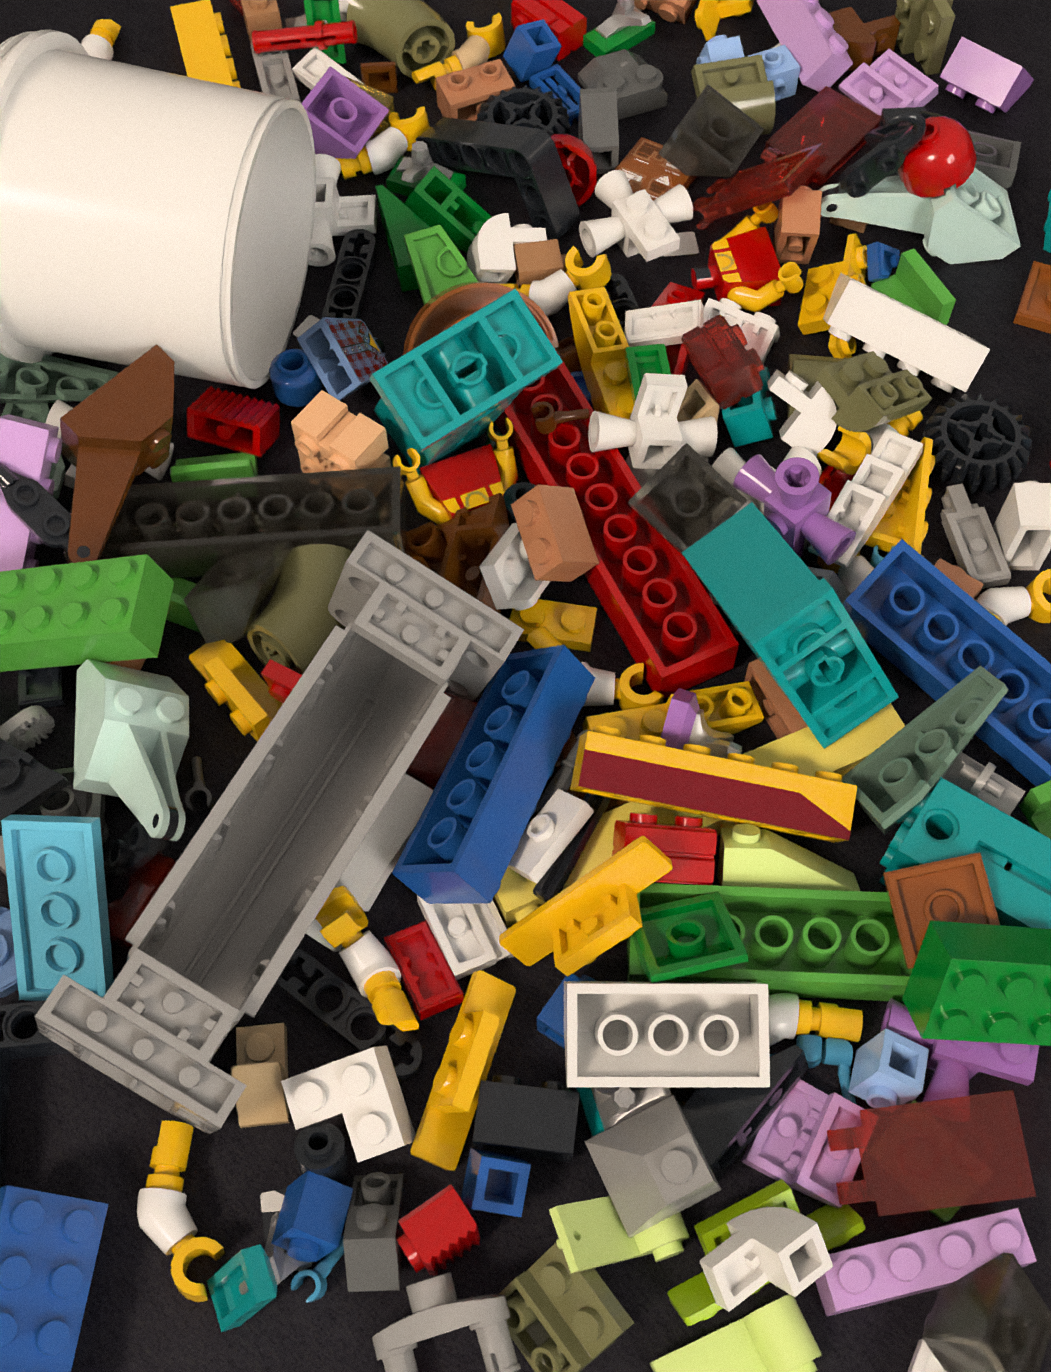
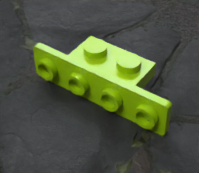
[667,1179,866,1326]

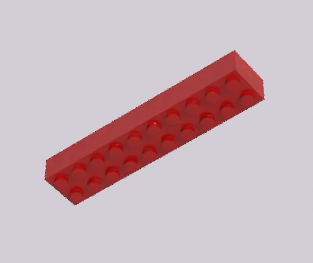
[495,336,739,699]

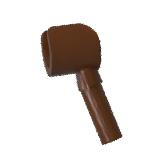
[531,401,589,434]

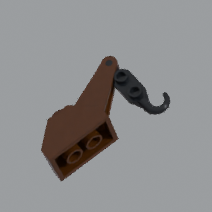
[0,344,175,563]

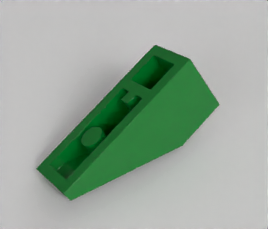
[404,166,491,253]
[375,185,430,292]

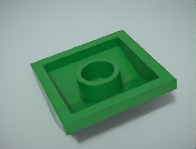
[632,891,748,983]

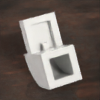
[467,213,547,283]
[767,370,837,458]
[699,1207,833,1312]

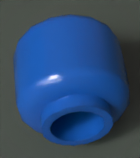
[269,349,323,407]

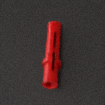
[252,20,358,54]

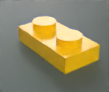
[510,599,597,652]

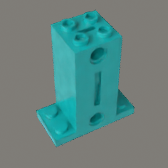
[370,288,563,475]
[682,502,899,749]
[879,777,1051,929]

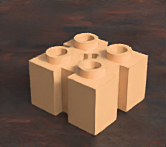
[291,390,393,508]

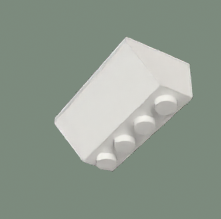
[823,273,990,393]
[564,981,770,1087]

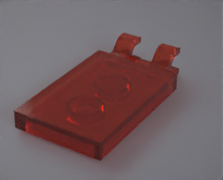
[758,86,880,189]
[692,143,829,230]
[827,1090,1036,1216]

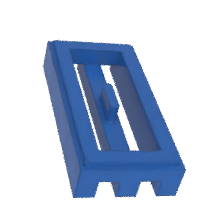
[529,63,581,125]

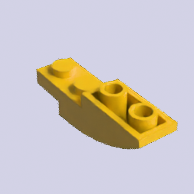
[568,287,634,419]
[582,681,764,741]

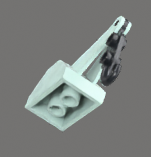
[818,111,1021,265]
[73,659,189,913]

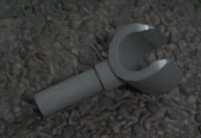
[185,756,216,814]

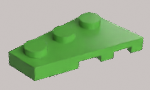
[403,225,479,305]

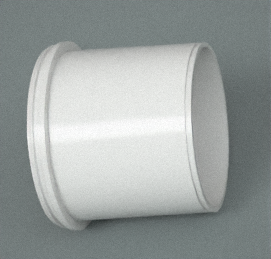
[0,30,316,389]

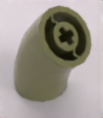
[346,0,455,79]
[247,544,353,675]

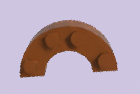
[403,282,559,355]

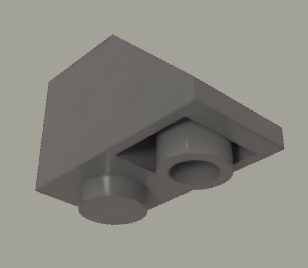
[578,87,619,174]
[343,1172,404,1292]

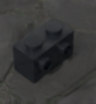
[473,1075,580,1162]

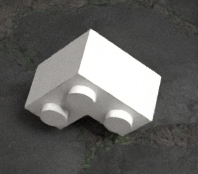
[281,1046,416,1163]

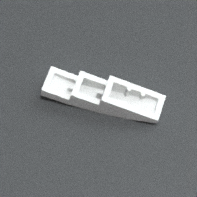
[808,429,923,568]
[306,773,434,952]

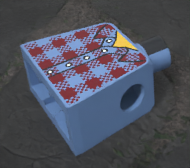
[297,317,388,401]

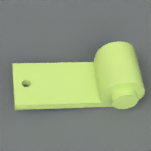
[549,1196,689,1273]
[650,1294,822,1372]

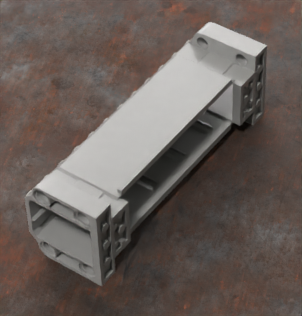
[35,530,524,1134]

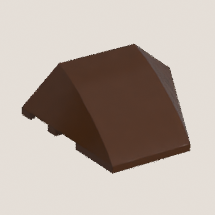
[387,493,510,614]

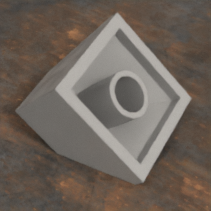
[585,1095,721,1238]

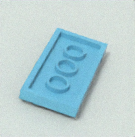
[1,814,114,1001]

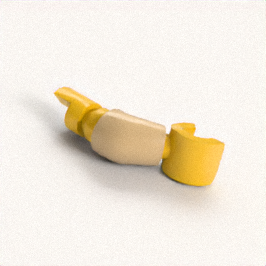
[412,13,506,90]

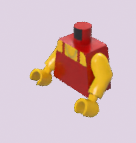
[691,193,803,312]
[393,418,518,525]

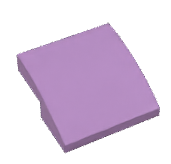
[839,49,939,120]
[741,1079,878,1208]

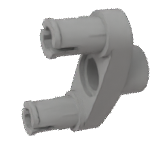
[372,1272,521,1372]

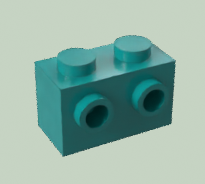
[715,348,777,447]

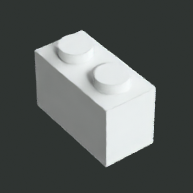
[993,481,1051,570]

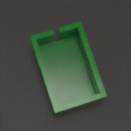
[902,920,1051,1046]

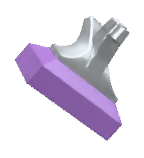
[661,688,742,759]

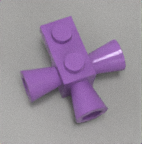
[733,454,856,565]
[880,998,1039,1122]

